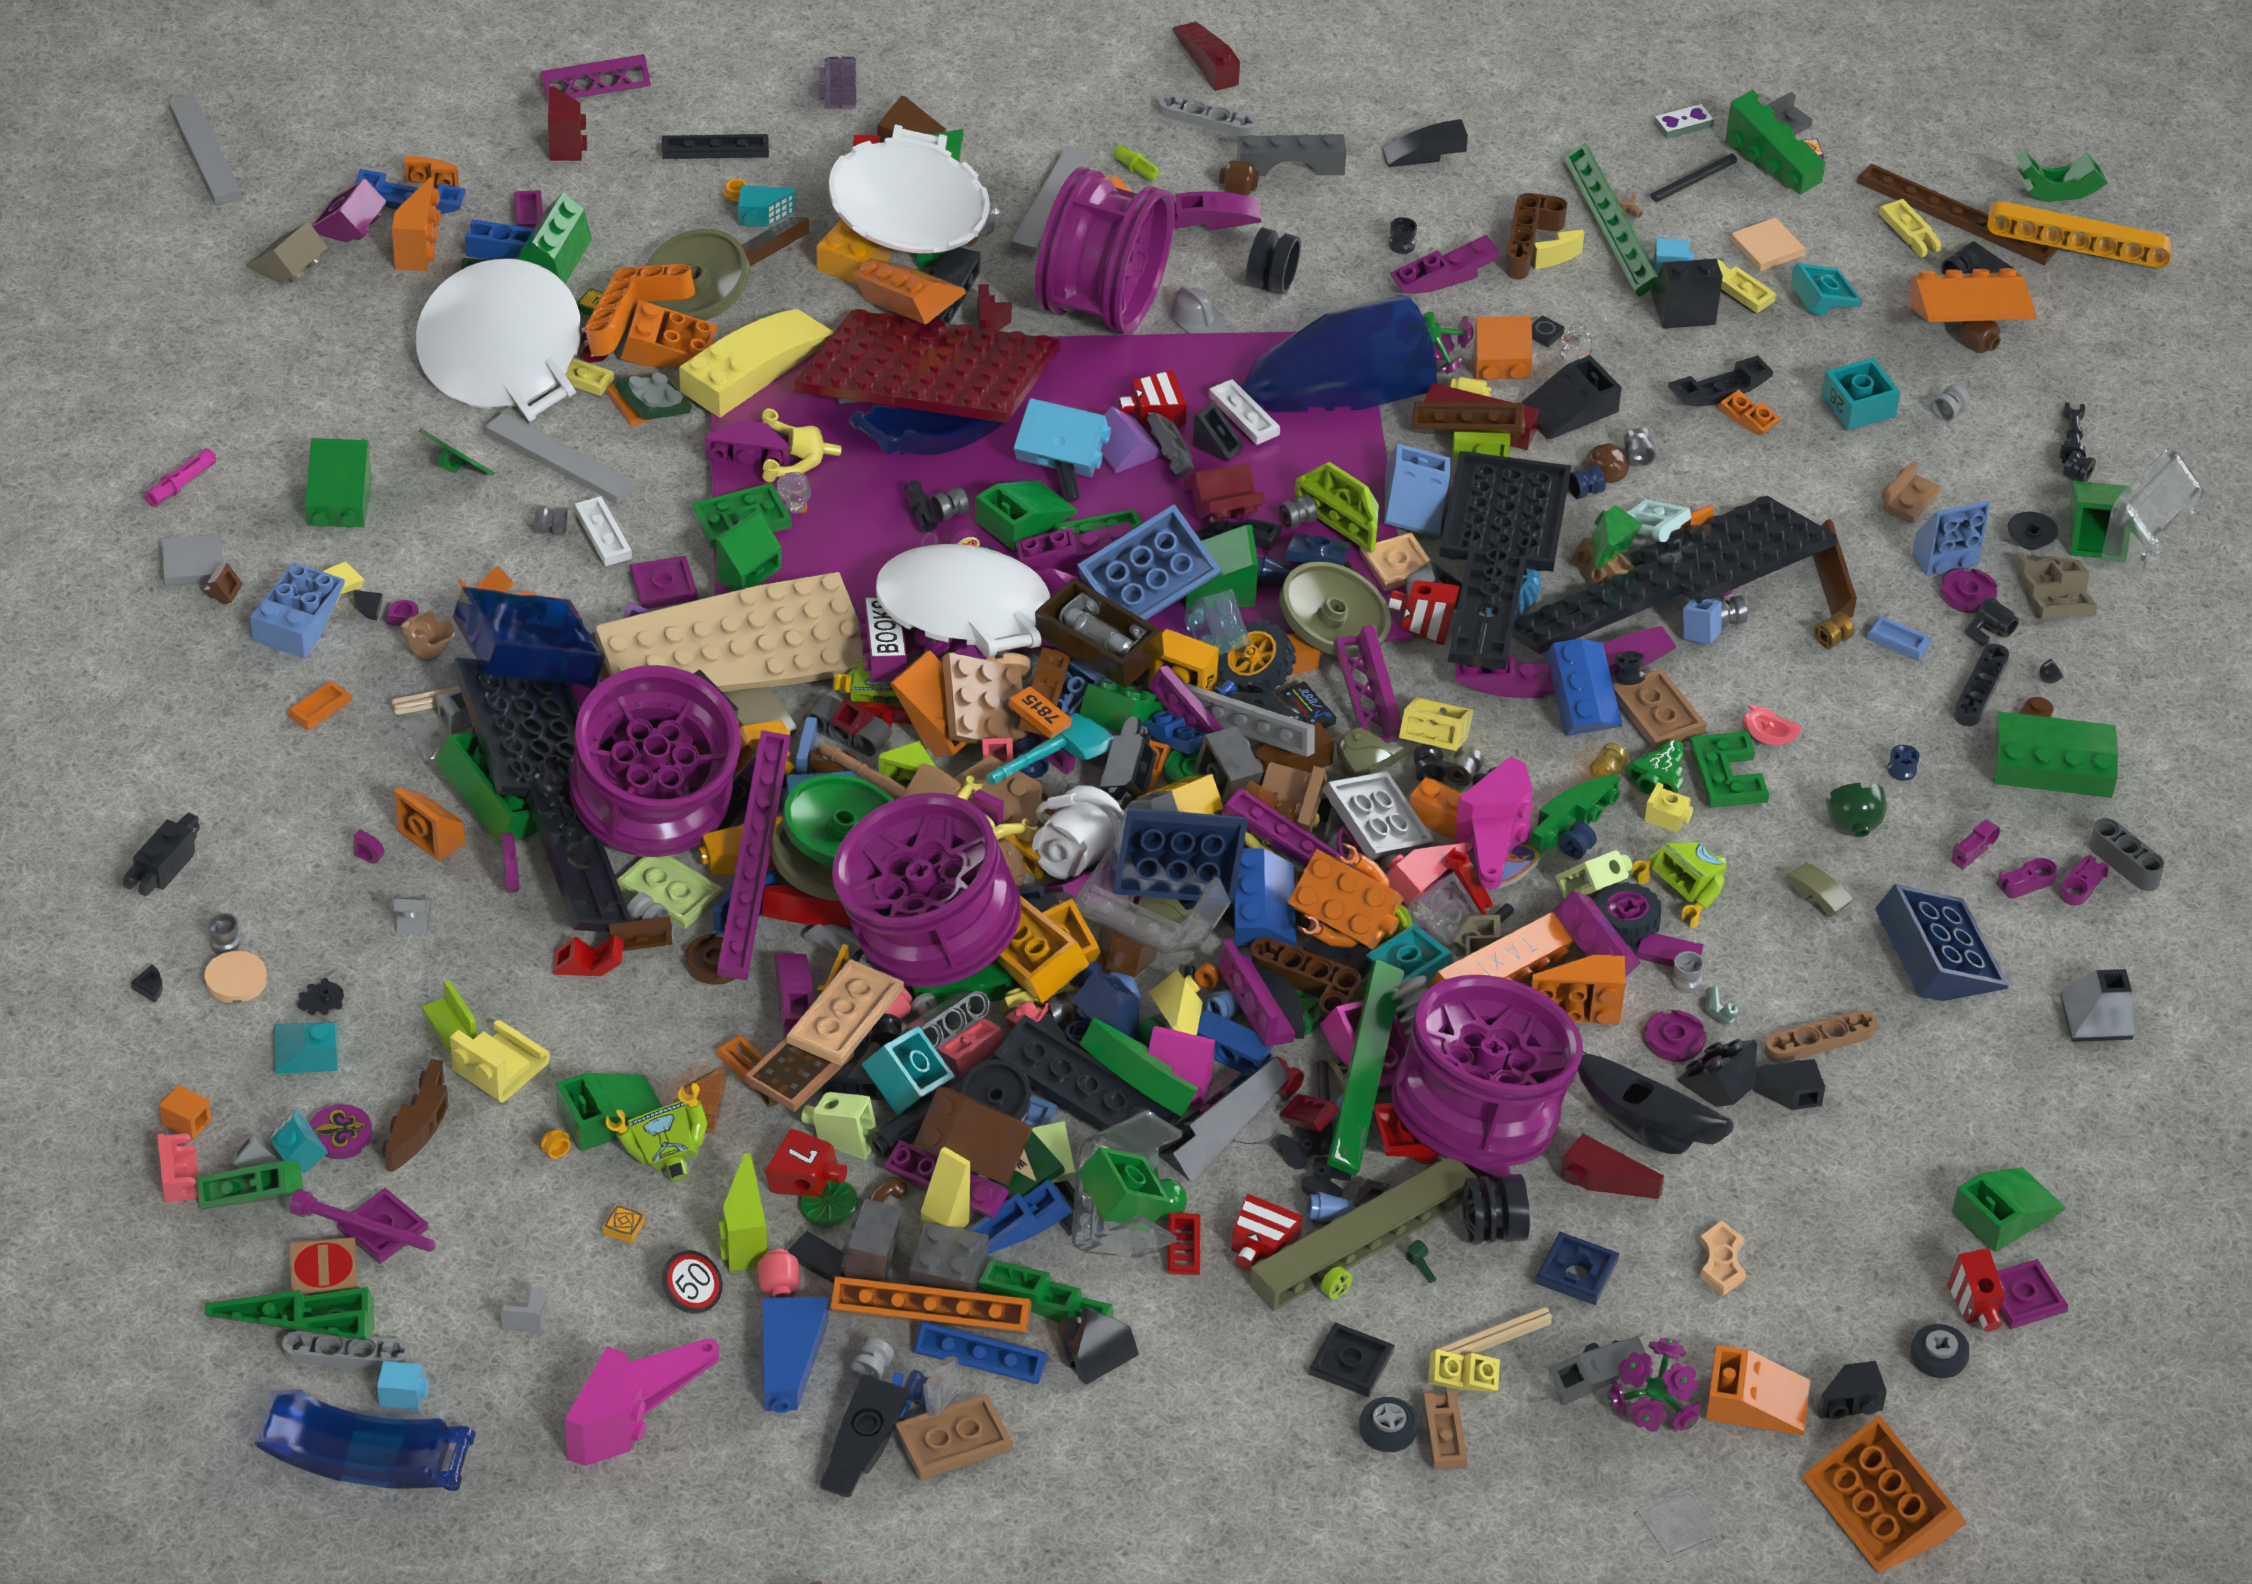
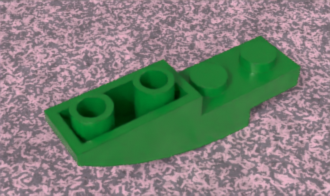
[1530,774,1620,857]
[912,962,1019,1006]

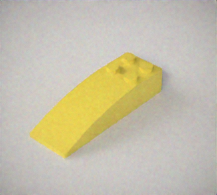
[679,309,833,418]

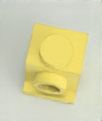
[1645,783,1693,833]

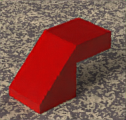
[552,935,624,976]

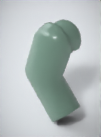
[1705,987,1738,1024]

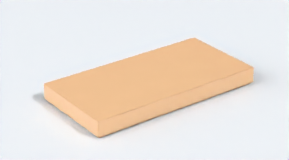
[787,959,904,1066]

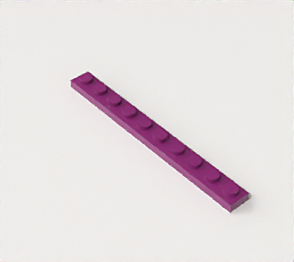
[717,730,791,981]

